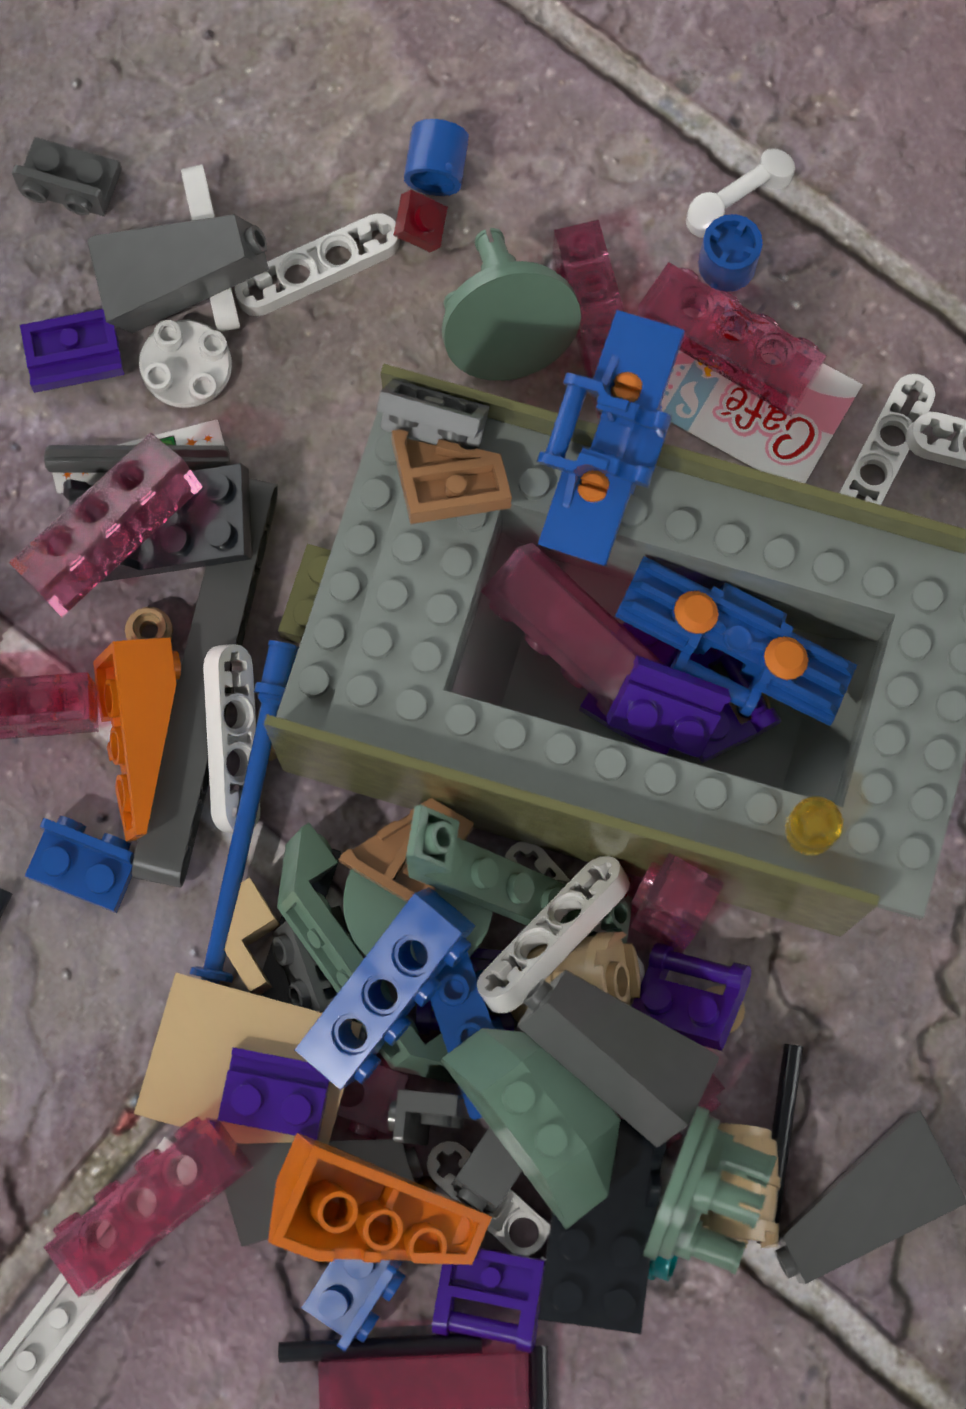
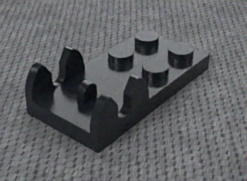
[63,463,252,586]
[538,1119,667,1334]

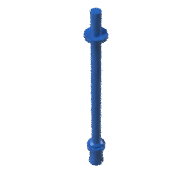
[189,640,299,984]

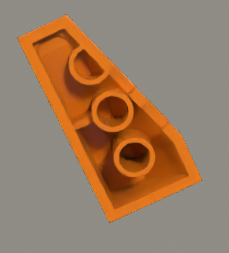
[93,637,181,842]
[268,1133,492,1265]

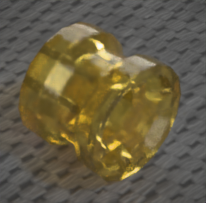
[785,796,843,856]

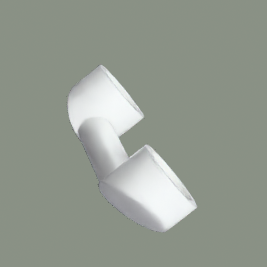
[686,148,795,238]

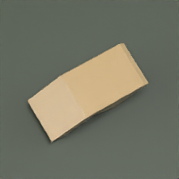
[224,877,281,995]

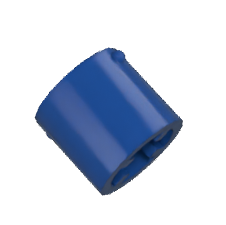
[404,119,469,196]
[698,214,763,292]

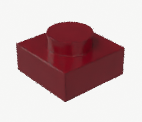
[393,189,448,252]

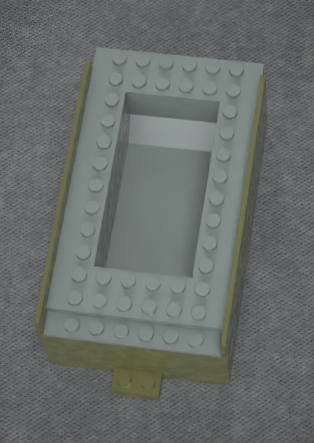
[264,363,966,937]

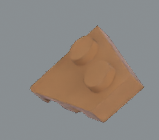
[391,429,512,524]
[339,798,474,902]

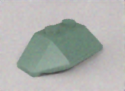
[440,1028,620,1229]

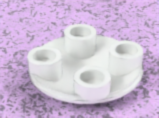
[139,320,232,408]

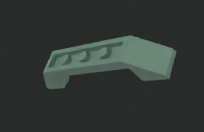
[406,805,633,944]
[277,822,457,1084]

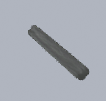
[44,445,230,473]

